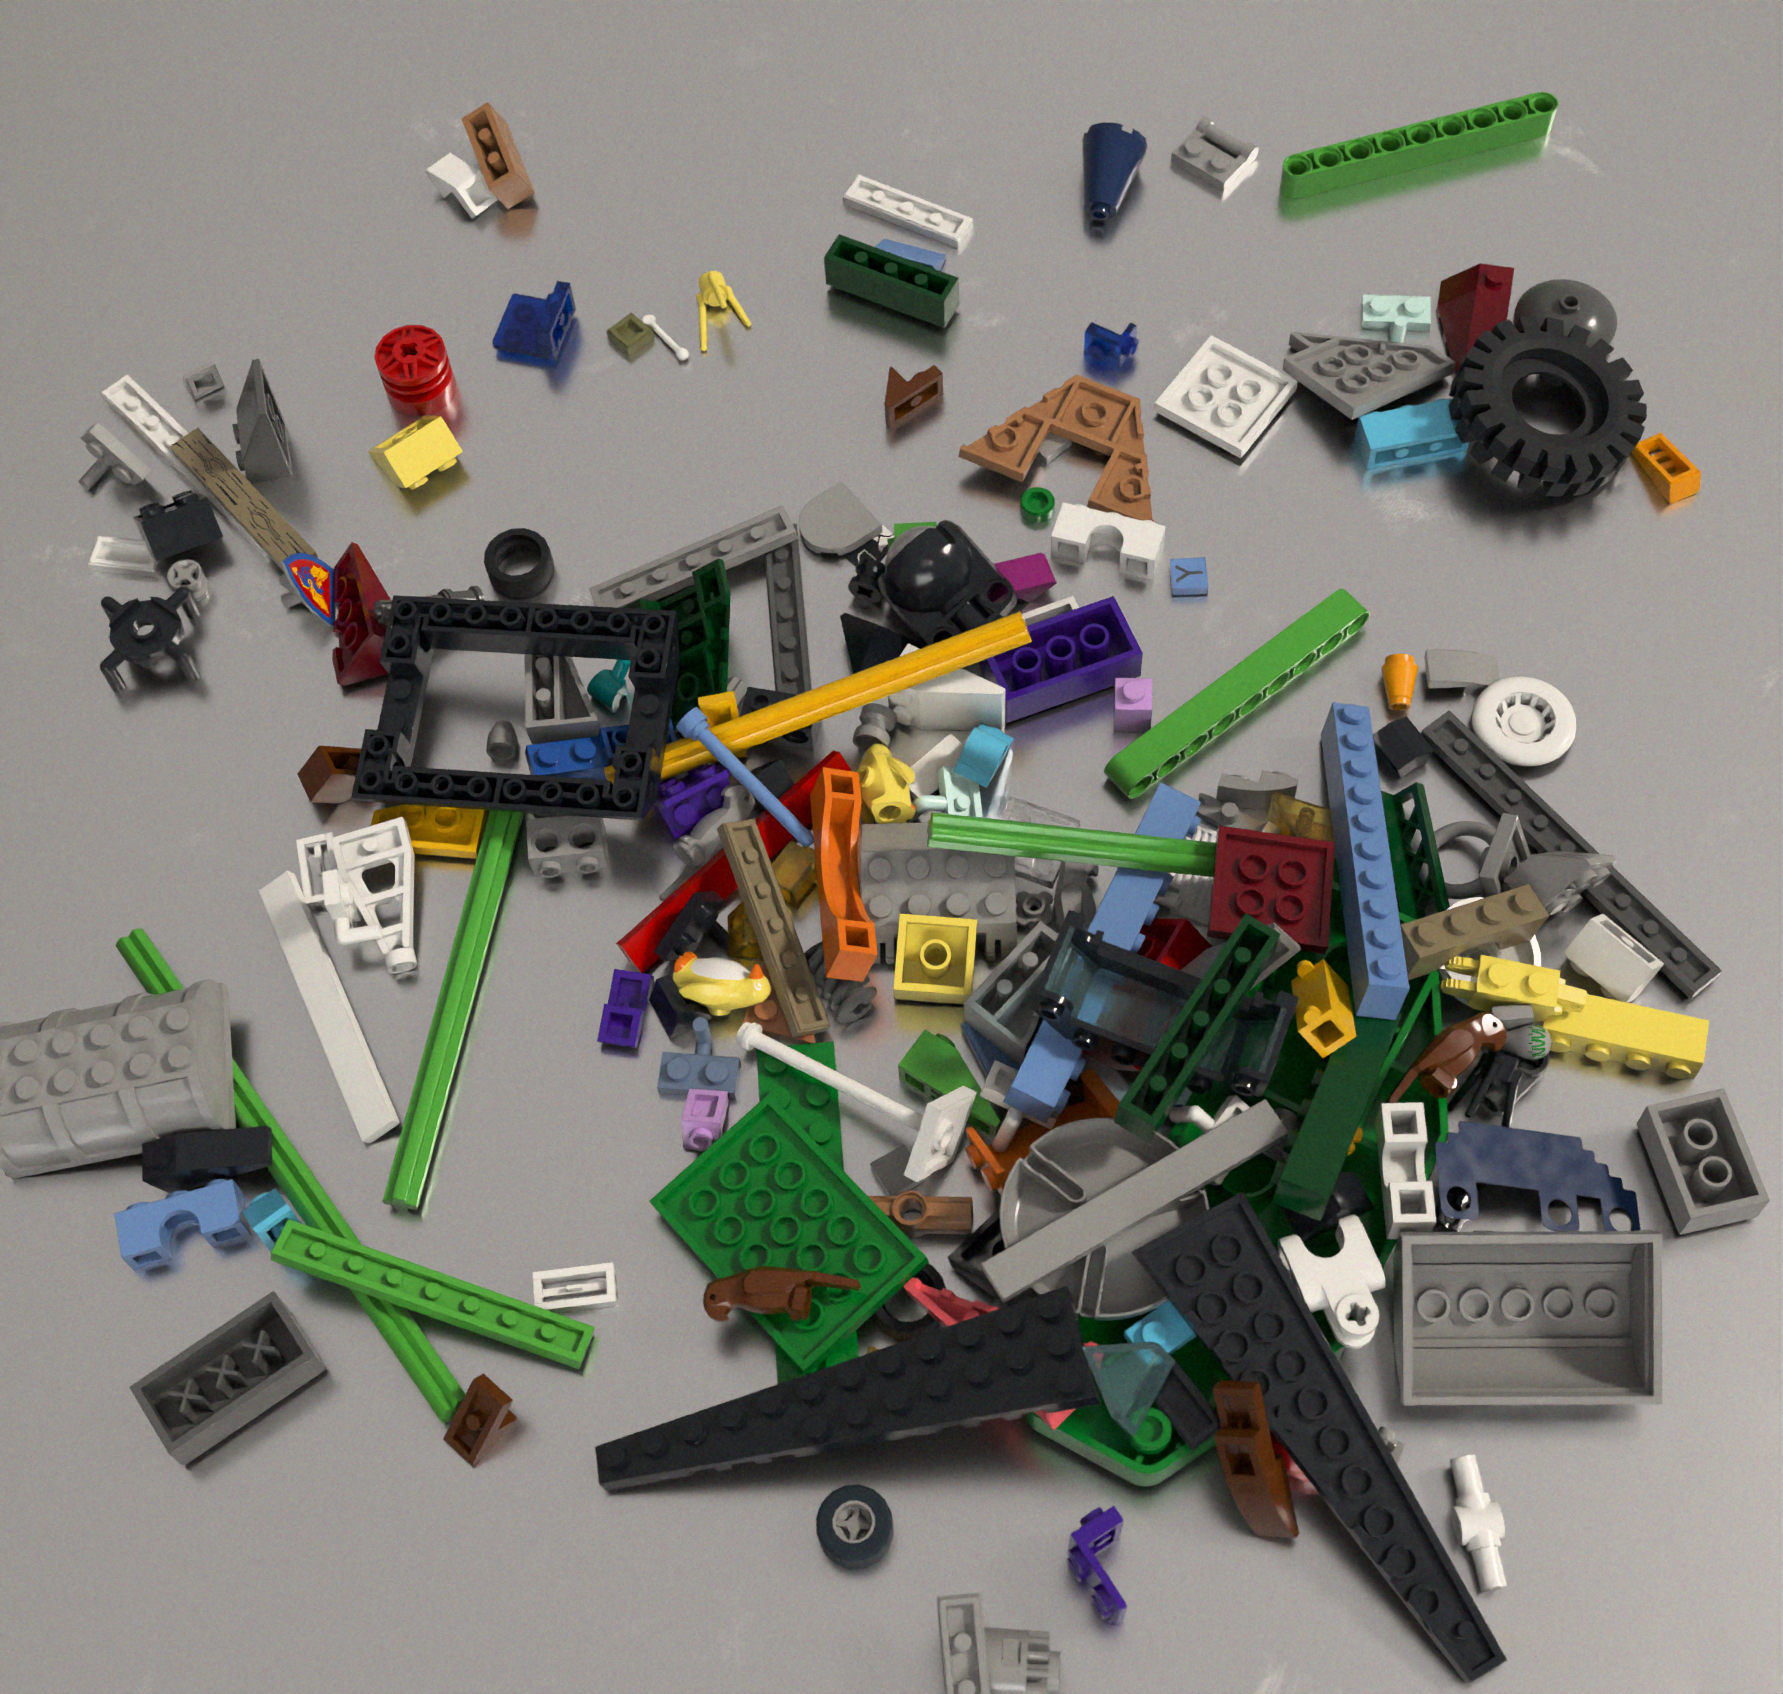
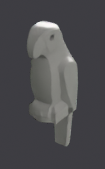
[659,783,755,901]
[1053,861,1099,968]

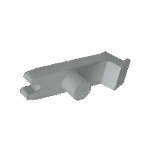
[1195,793,1281,834]

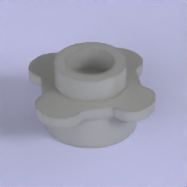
[1016,891,1053,928]

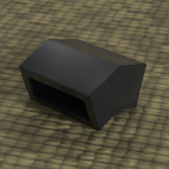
[1373,716,1434,778]

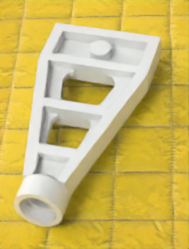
[330,817,418,974]

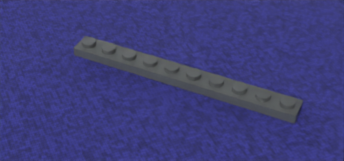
[1421,710,1722,999]

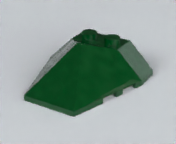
[623,559,731,733]

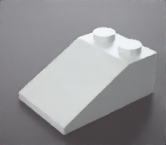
[888,644,1005,731]

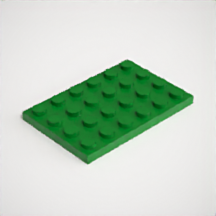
[649,1094,929,1374]

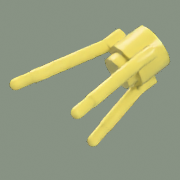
[696,271,751,352]

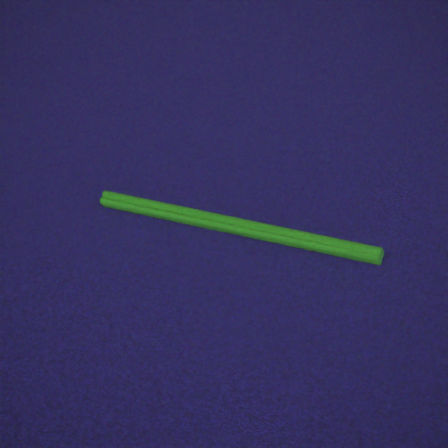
[116,928,465,1423]

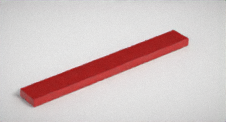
[616,750,852,973]

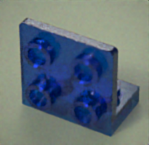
[492,281,576,360]

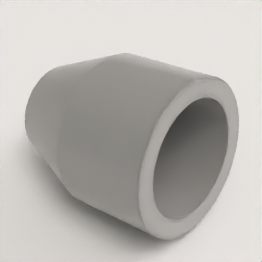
[486,721,517,761]

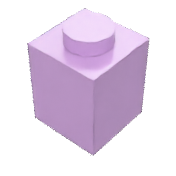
[1113,678,1152,732]

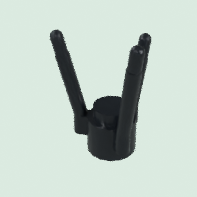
[1447,1048,1524,1127]

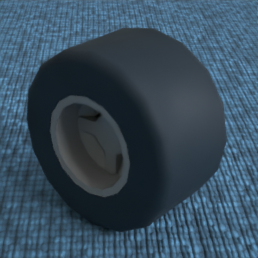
[816,1484,894,1569]

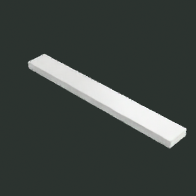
[100,374,268,557]
[259,871,400,1144]

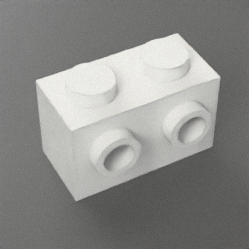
[1563,914,1664,1003]

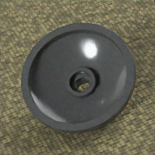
[1513,279,1617,348]

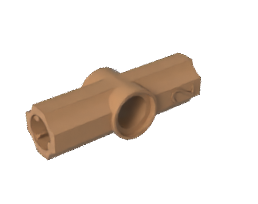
[868,1191,973,1239]

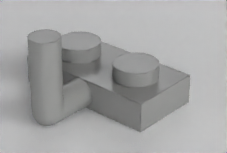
[79,422,151,490]

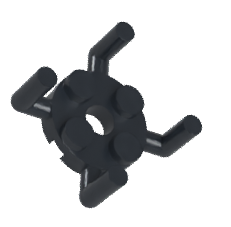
[100,587,200,692]

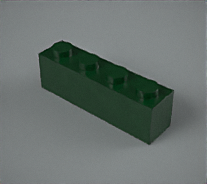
[824,234,959,328]

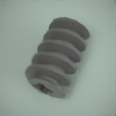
[804,941,877,1024]

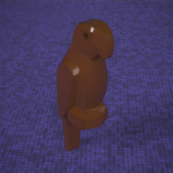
[1384,1012,1507,1103]
[703,1266,861,1322]

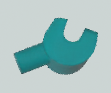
[587,660,631,713]

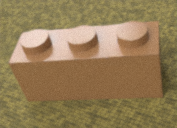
[461,102,535,209]

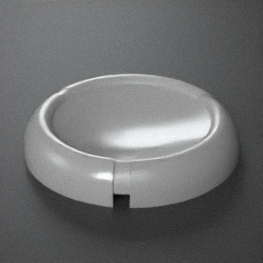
[1000,1118,1209,1320]

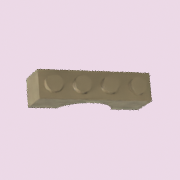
[1400,884,1549,980]

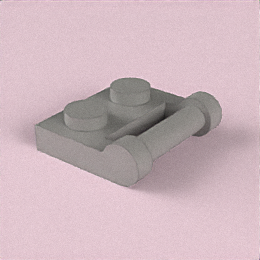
[1171,117,1259,192]

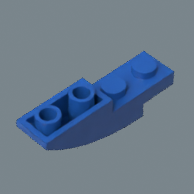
[525,719,677,780]

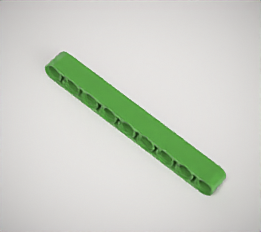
[1280,92,1559,199]
[1104,588,1370,799]

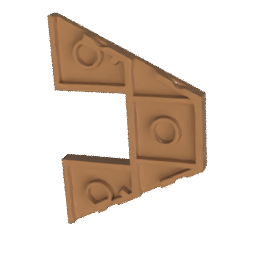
[959,374,1154,522]

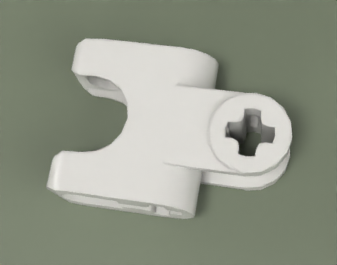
[1277,1214,1386,1349]

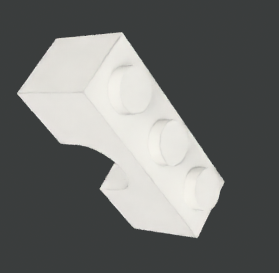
[1051,502,1166,580]
[1375,1102,1436,1239]

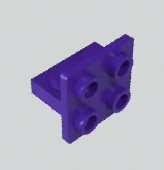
[654,763,731,839]

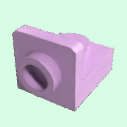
[681,1089,729,1151]

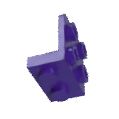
[1066,1506,1127,1625]

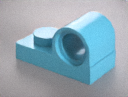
[953,723,1014,788]

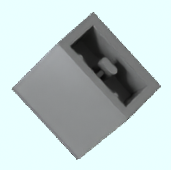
[1504,851,1617,915]

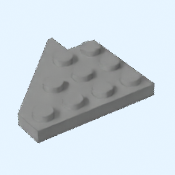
[1282,332,1456,420]

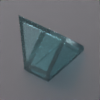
[1082,1342,1175,1437]

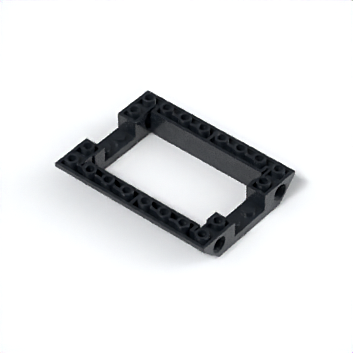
[351,595,680,821]

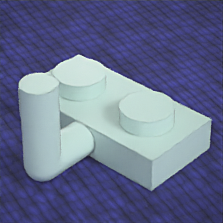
[1361,294,1431,343]
[907,766,983,823]

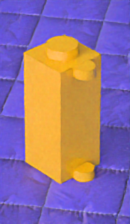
[1291,959,1356,1058]

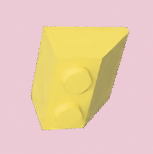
[368,416,463,490]
[893,914,977,1005]

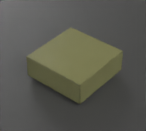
[606,312,654,357]

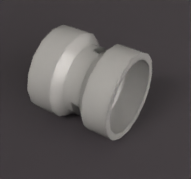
[852,703,897,751]

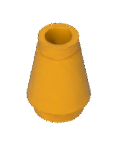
[1381,654,1418,711]

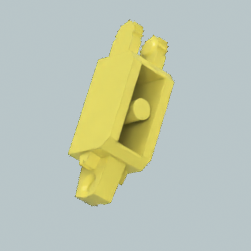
[1441,955,1587,1022]

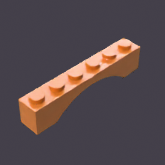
[810,767,878,982]

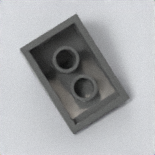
[233,359,292,484]

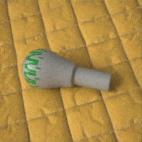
[1481,1024,1552,1060]

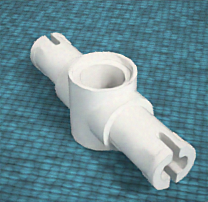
[1450,1455,1507,1591]

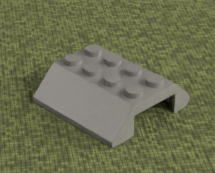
[861,820,1017,964]

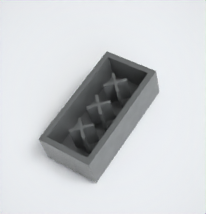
[129,1291,326,1466]

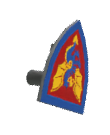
[279,553,335,629]

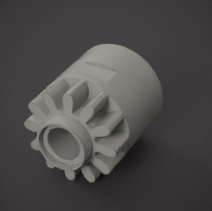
[985,1627,1061,1694]

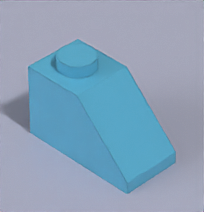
[242,1188,302,1252]

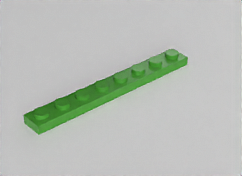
[271,1219,595,1369]

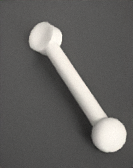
[642,314,689,361]

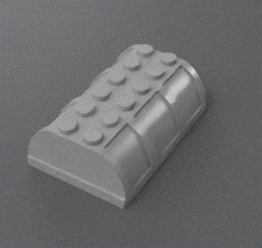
[0,980,236,1179]
[1393,1230,1662,1405]

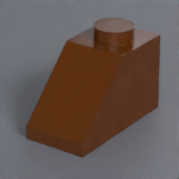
[297,746,361,804]

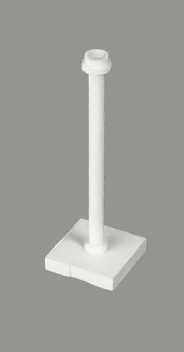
[736,1022,977,1182]

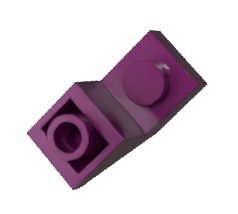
[991,553,1057,604]

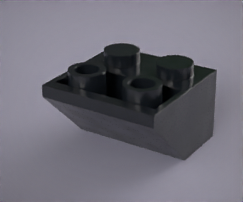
[133,490,223,562]

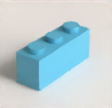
[1355,398,1469,470]

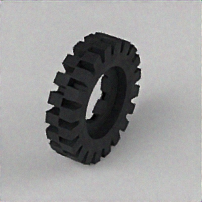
[1449,316,1647,497]

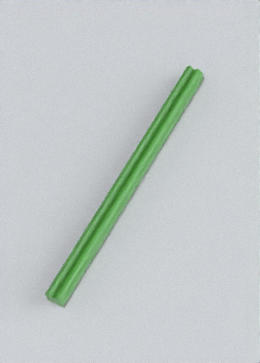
[382,810,524,1211]
[927,812,1339,883]

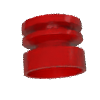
[374,325,456,417]

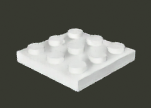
[1154,335,1298,458]

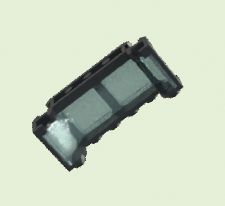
[1031,910,1299,1097]

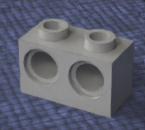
[526,815,608,878]

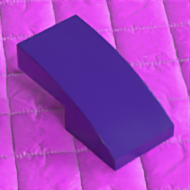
[597,969,654,1048]

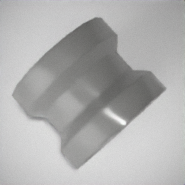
[167,559,210,603]

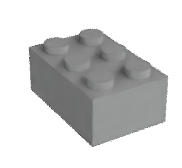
[1636,1088,1770,1235]

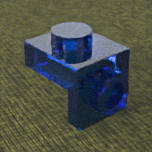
[1084,322,1139,369]

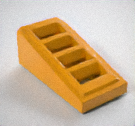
[1632,433,1701,504]

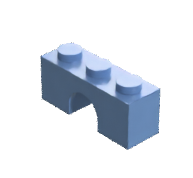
[114,1179,251,1270]

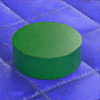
[1020,487,1055,523]
[1128,1408,1172,1454]

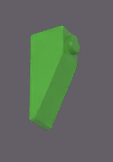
[898,1029,1001,1140]

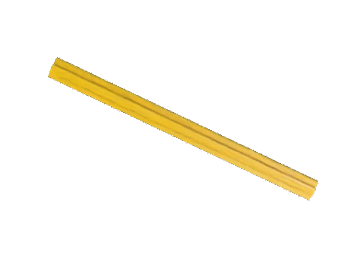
[604,611,1032,784]

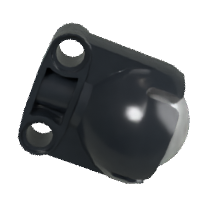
[877,520,1018,646]

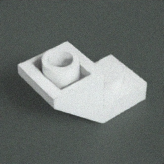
[424,153,498,219]

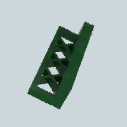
[1381,782,1450,920]

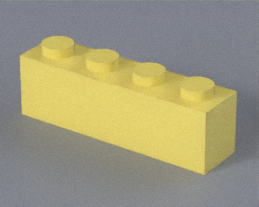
[1539,994,1709,1079]

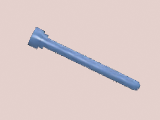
[676,707,814,847]

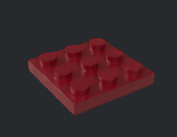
[1207,826,1335,954]

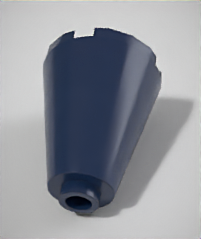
[1082,122,1148,220]

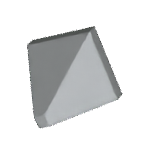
[183,361,224,400]

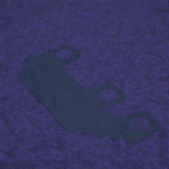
[1435,1121,1641,1231]

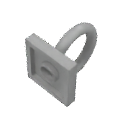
[1418,813,1531,899]

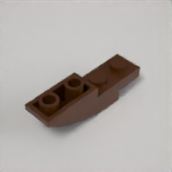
[1213,1380,1299,1538]

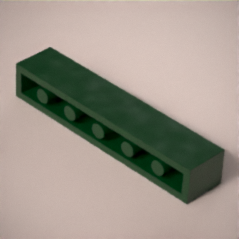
[1114,914,1281,1144]
[1270,1002,1402,1221]

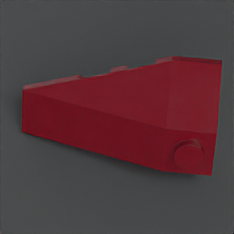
[1436,263,1514,378]
[332,542,391,686]

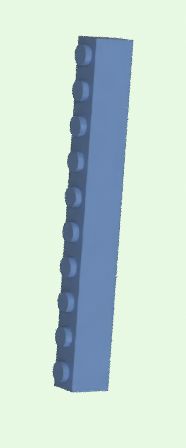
[1321,702,1410,1020]
[1003,782,1201,1123]

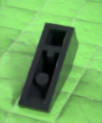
[142,1126,272,1194]

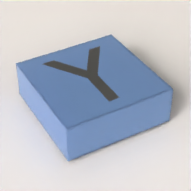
[1169,557,1208,596]

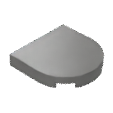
[798,481,883,555]

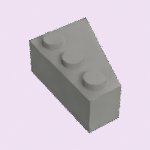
[524,654,601,744]
[964,921,1070,1065]

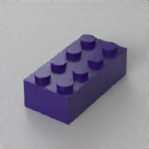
[979,596,1143,723]

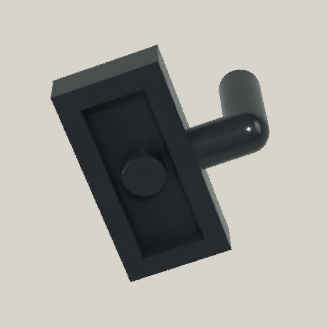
[654,891,740,961]

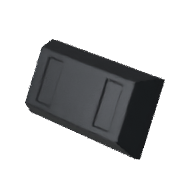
[1138,1357,1221,1451]

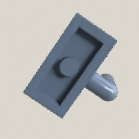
[657,1017,741,1099]

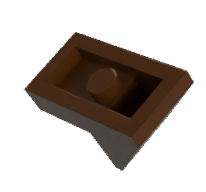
[884,365,943,429]
[443,1374,517,1466]

